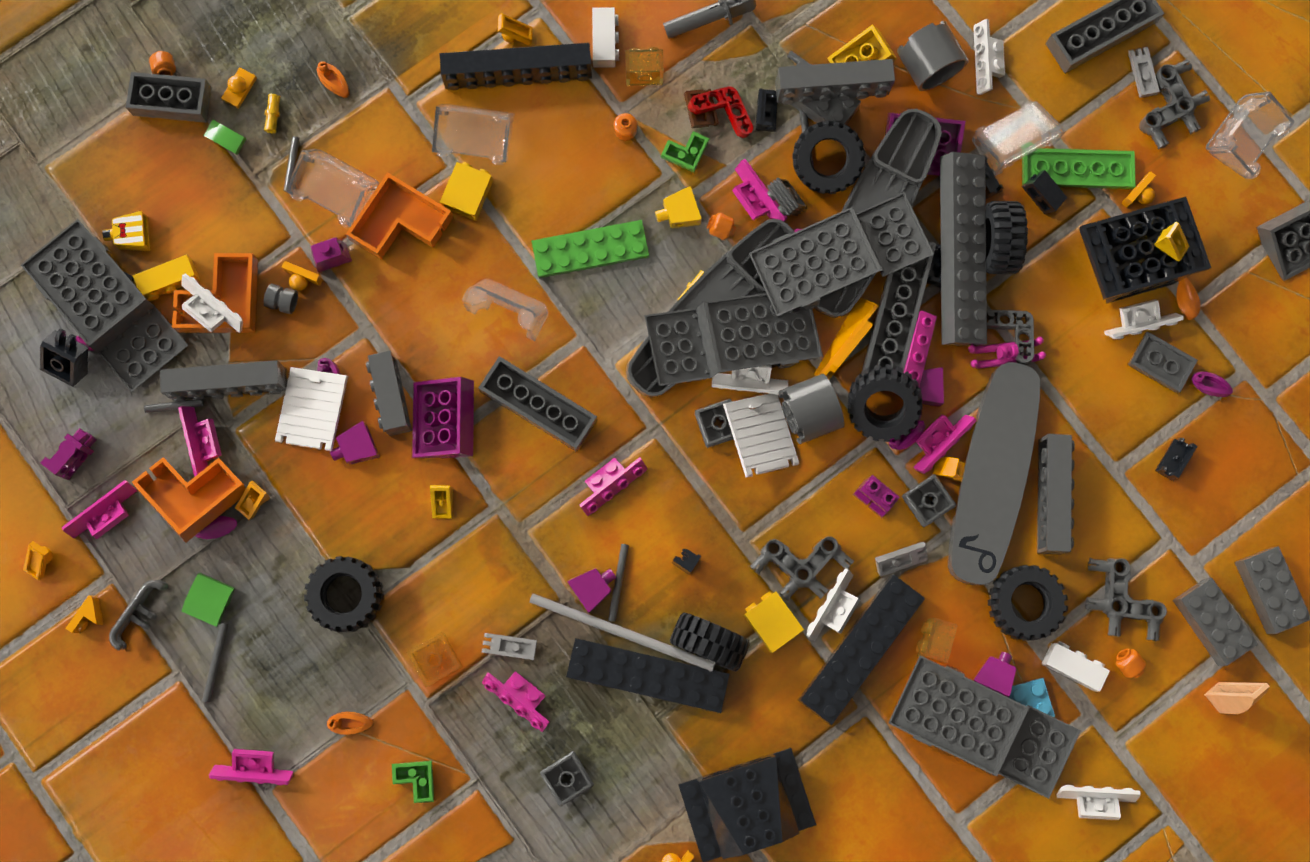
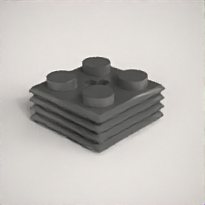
[767,178,807,216]
[695,399,734,448]
[902,474,956,527]
[540,751,594,807]

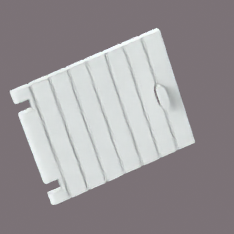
[275,367,348,451]
[723,393,799,477]

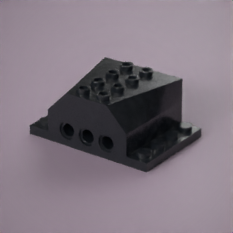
[1079,197,1211,304]
[678,748,816,862]

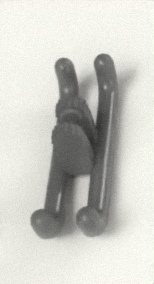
[109,580,168,650]

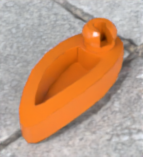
[317,61,349,98]
[1176,277,1200,320]
[327,712,373,735]

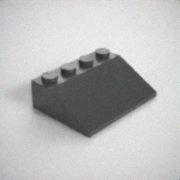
[1257,200,1310,281]

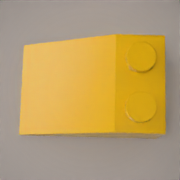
[827,24,897,63]

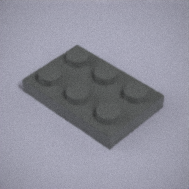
[1128,332,1198,393]

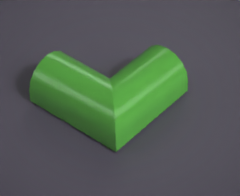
[661,131,710,173]
[392,761,434,803]

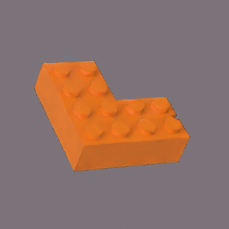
[346,172,454,260]
[172,253,258,333]
[132,457,246,543]

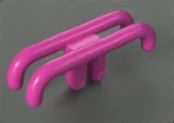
[968,337,1046,368]

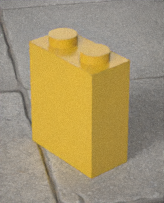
[440,162,493,221]
[744,591,804,653]

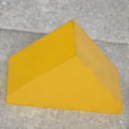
[1154,222,1189,261]
[430,485,453,519]

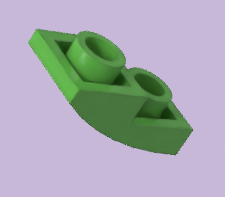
[204,120,246,155]

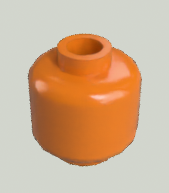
[149,51,176,76]
[613,113,638,141]
[707,213,736,240]
[1116,648,1146,678]

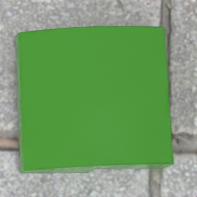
[181,573,235,627]

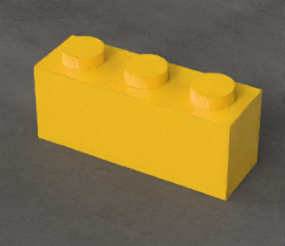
[133,255,200,301]

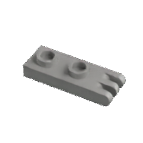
[1128,47,1160,98]
[875,542,928,577]
[482,633,537,660]

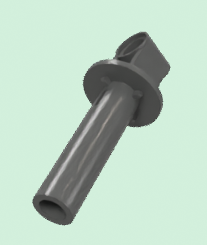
[663,0,756,39]

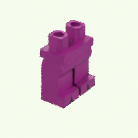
[40,428,97,480]
[853,475,900,518]

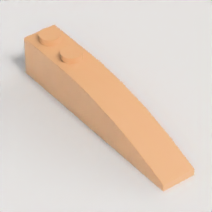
[1204,682,1270,715]

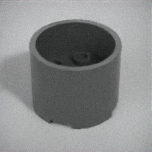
[897,20,968,91]
[779,374,845,444]

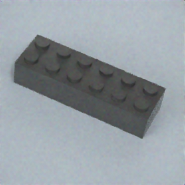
[1046,0,1164,73]
[775,59,895,105]
[478,356,597,452]
[160,360,287,402]
[1037,434,1075,555]

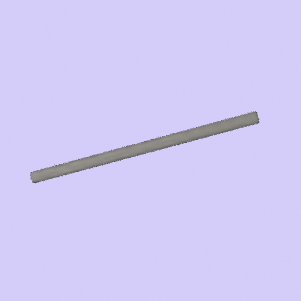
[530,594,715,671]

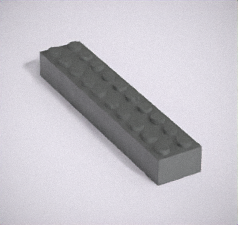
[940,152,987,346]

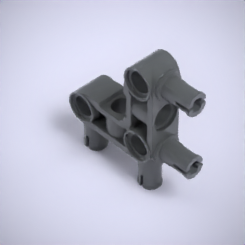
[1139,59,1210,150]
[750,536,854,601]
[1085,558,1167,641]

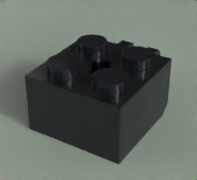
[40,329,89,387]

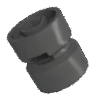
[264,284,298,314]

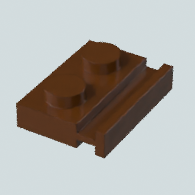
[684,89,719,128]

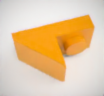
[932,457,965,483]
[235,481,270,520]
[65,595,103,633]

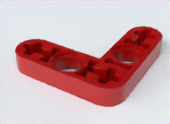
[688,86,753,138]

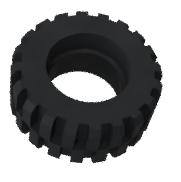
[792,121,866,194]
[986,201,1028,274]
[848,364,923,442]
[304,556,384,632]
[988,565,1068,641]
[670,612,750,672]

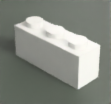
[592,7,619,67]
[1042,642,1110,692]

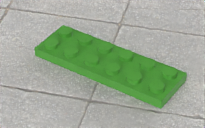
[1022,148,1136,189]
[531,220,649,278]

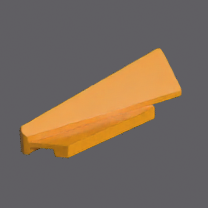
[814,298,879,380]

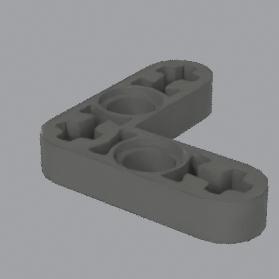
[987,310,1034,365]

